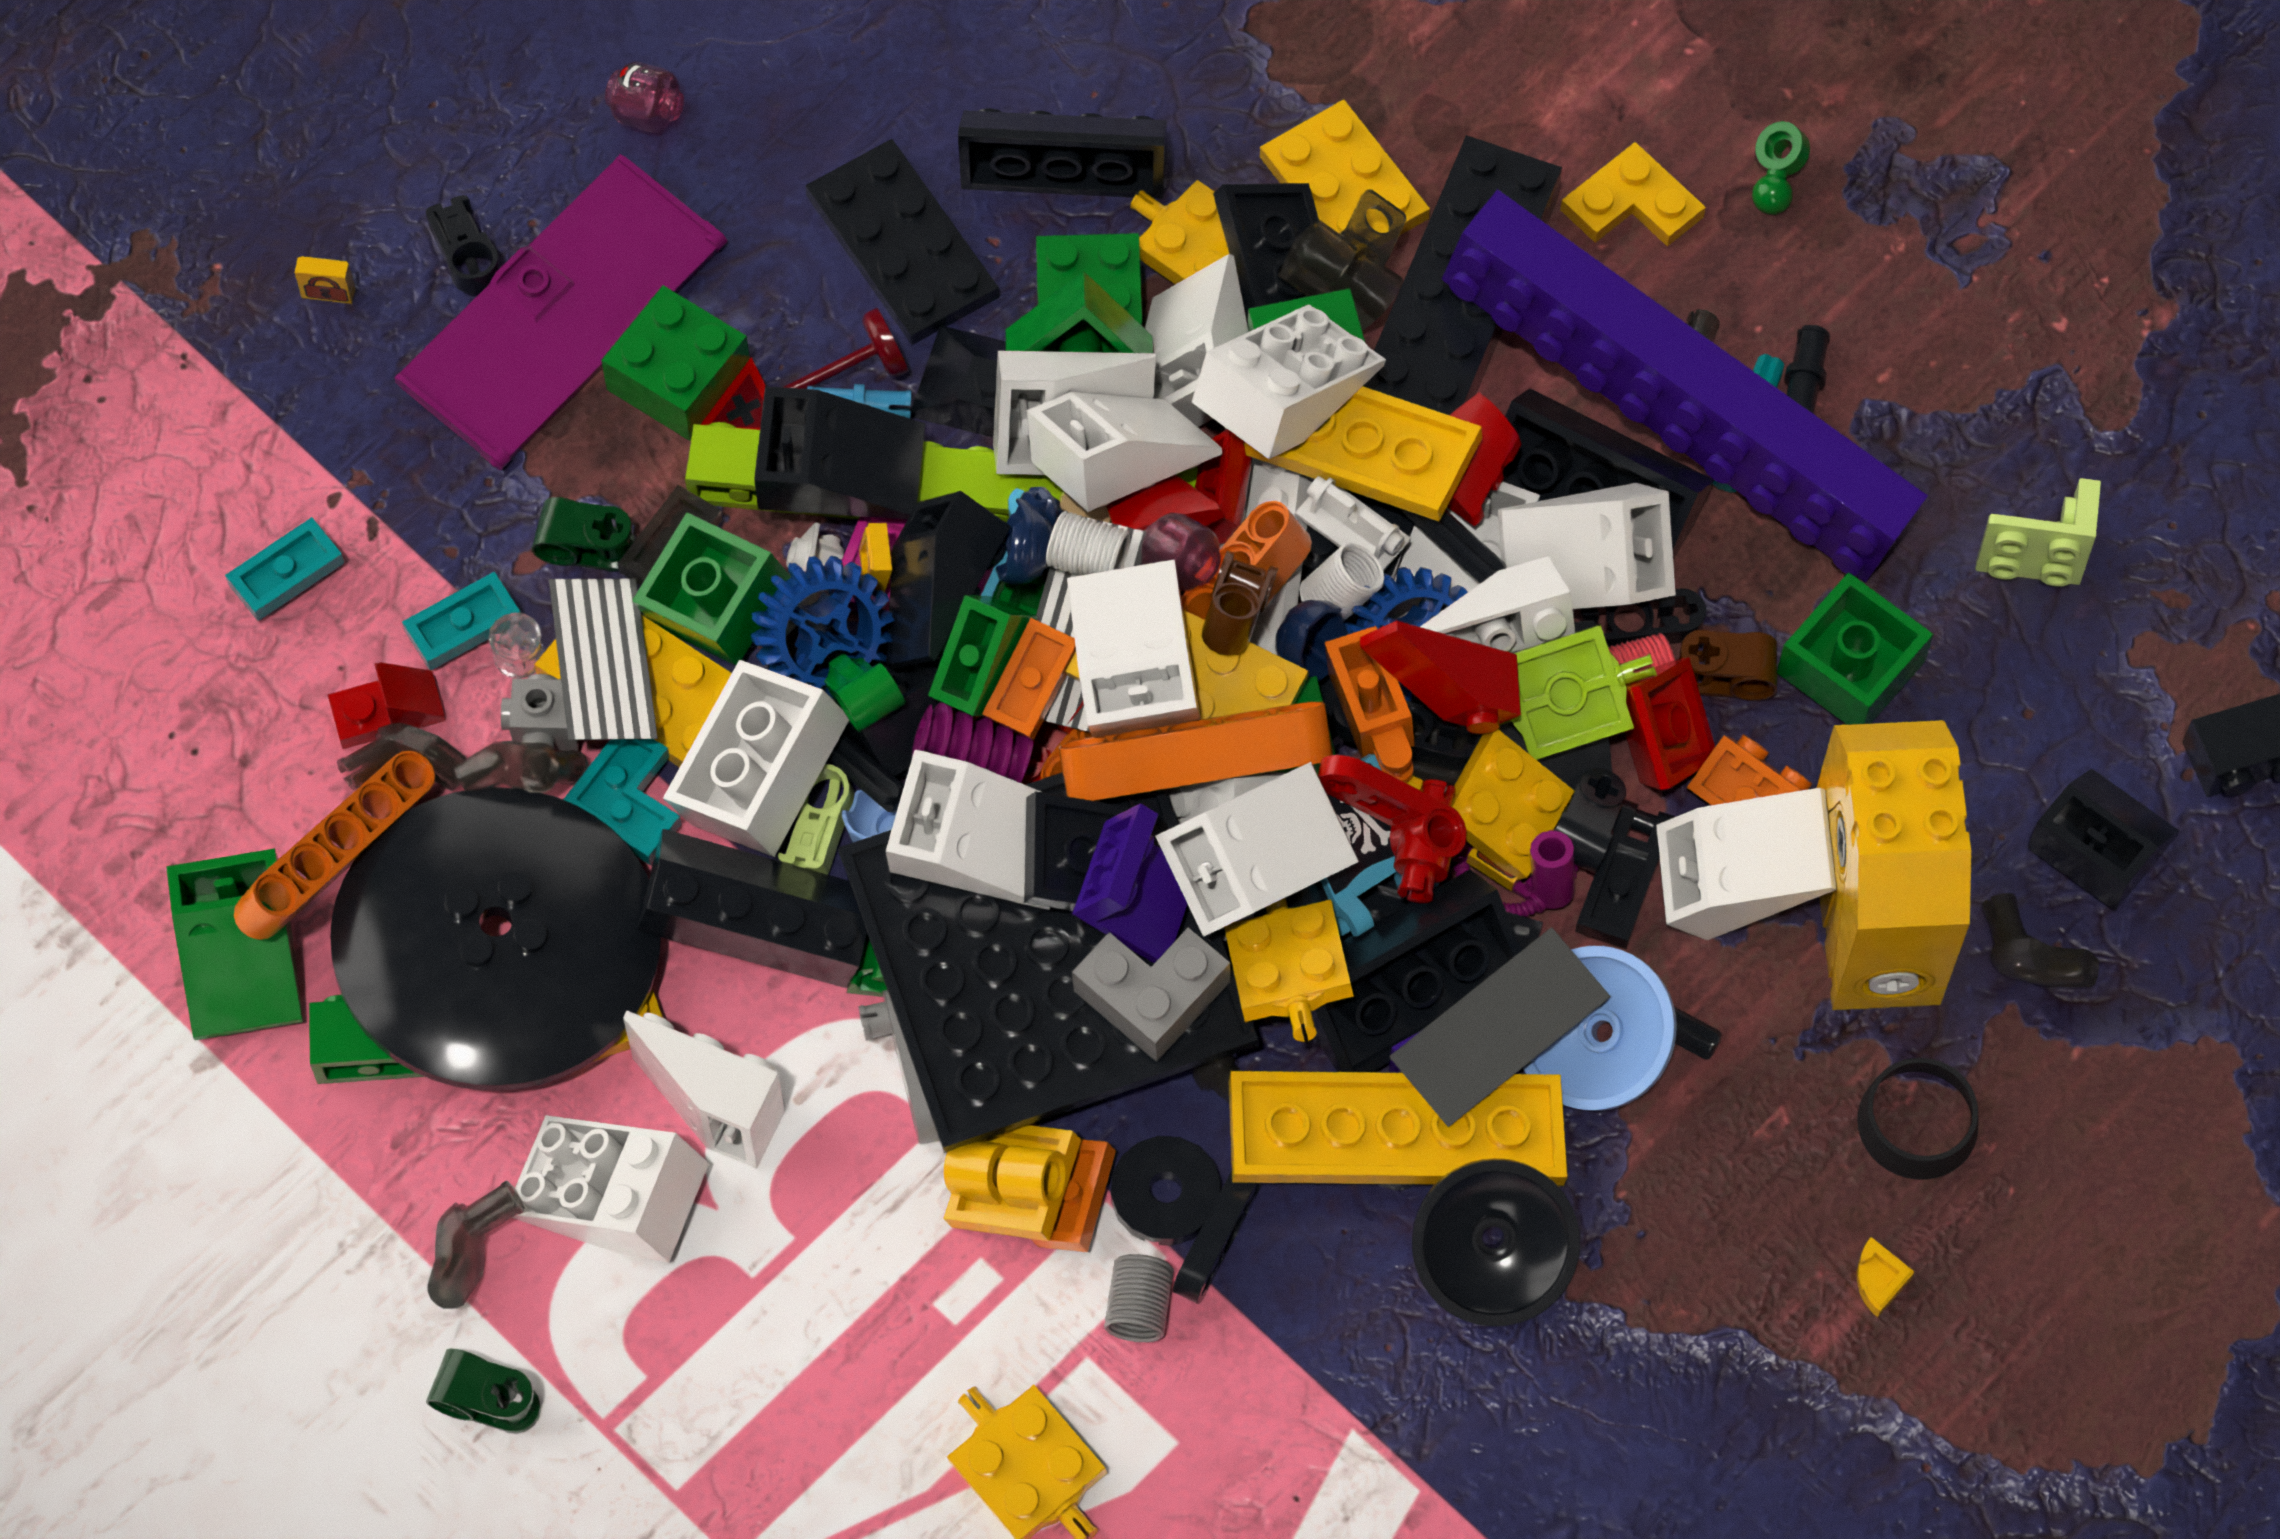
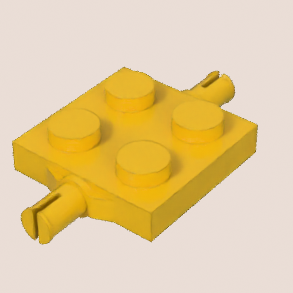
[1130,180,1229,285]
[1224,897,1354,1042]
[947,1384,1107,1539]

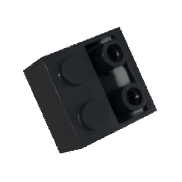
[2028,769,2180,911]

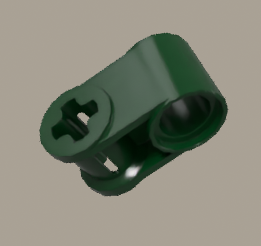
[531,497,638,572]
[426,1348,541,1434]

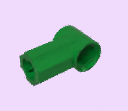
[824,654,905,732]

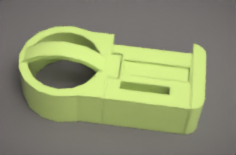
[778,764,855,874]

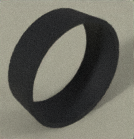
[1857,1058,1978,1180]

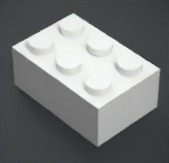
[663,660,849,857]

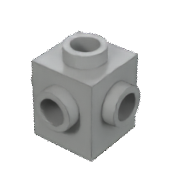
[501,674,579,755]

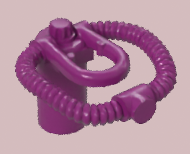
[1453,824,1579,917]

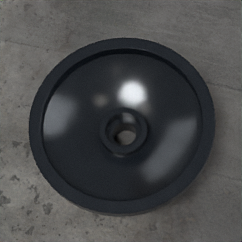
[1411,1158,1580,1326]

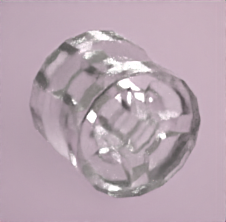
[488,613,545,679]

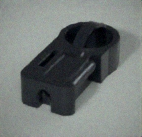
[426,195,501,294]

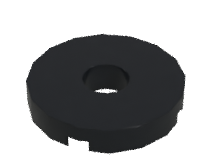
[1111,1136,1221,1246]

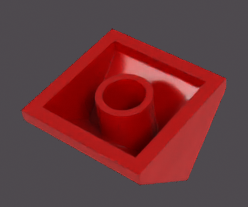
[1625,657,1715,790]

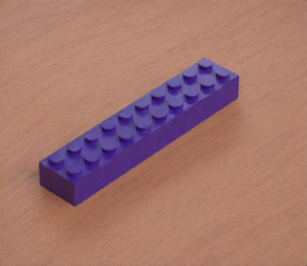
[1441,189,1928,583]

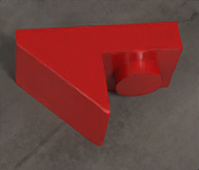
[327,662,446,749]

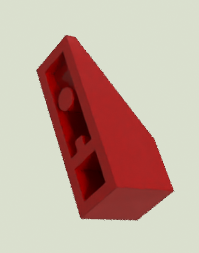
[1360,620,1521,734]

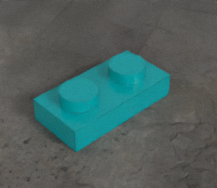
[225,517,345,621]
[402,571,522,670]

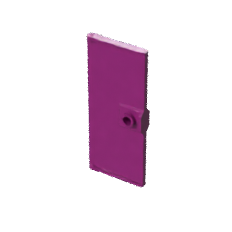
[395,154,728,470]

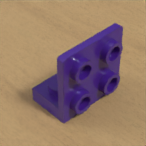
[1072,803,1188,963]

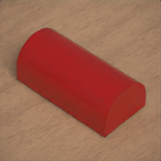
[1195,429,1253,544]

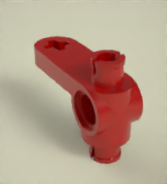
[1318,755,1466,903]

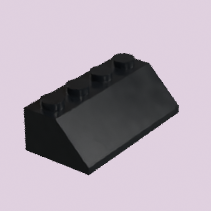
[958,108,1167,199]
[1502,388,1714,560]
[637,829,867,988]
[1311,869,1522,1072]

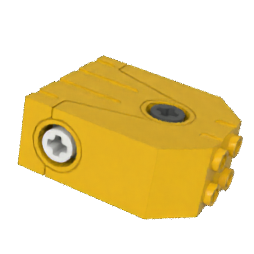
[1816,720,1971,1010]

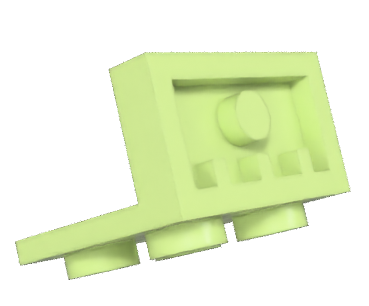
[1975,478,2101,586]

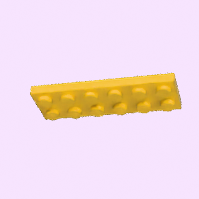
[1228,1071,1567,1186]

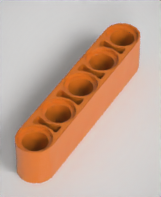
[1059,701,1333,801]
[234,751,435,940]

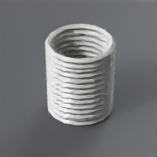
[1046,511,1130,576]
[1299,543,1385,622]

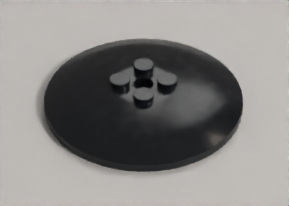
[330,787,661,1091]

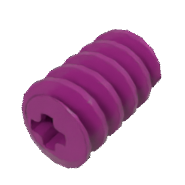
[912,702,1033,783]

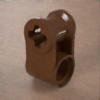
[1201,550,1278,655]
[1679,629,1777,701]

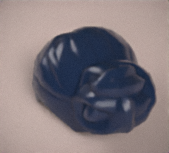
[995,487,1064,585]
[1275,600,1349,681]

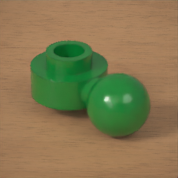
[1752,121,1810,215]

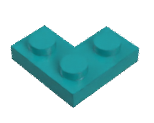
[563,739,682,865]

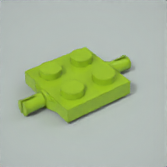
[1499,624,1657,760]

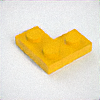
[1560,142,1706,247]

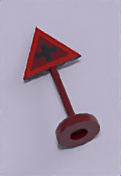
[700,307,909,430]

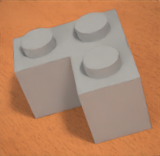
[1072,927,1230,1062]

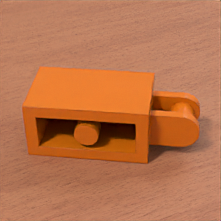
[1325,626,1415,783]

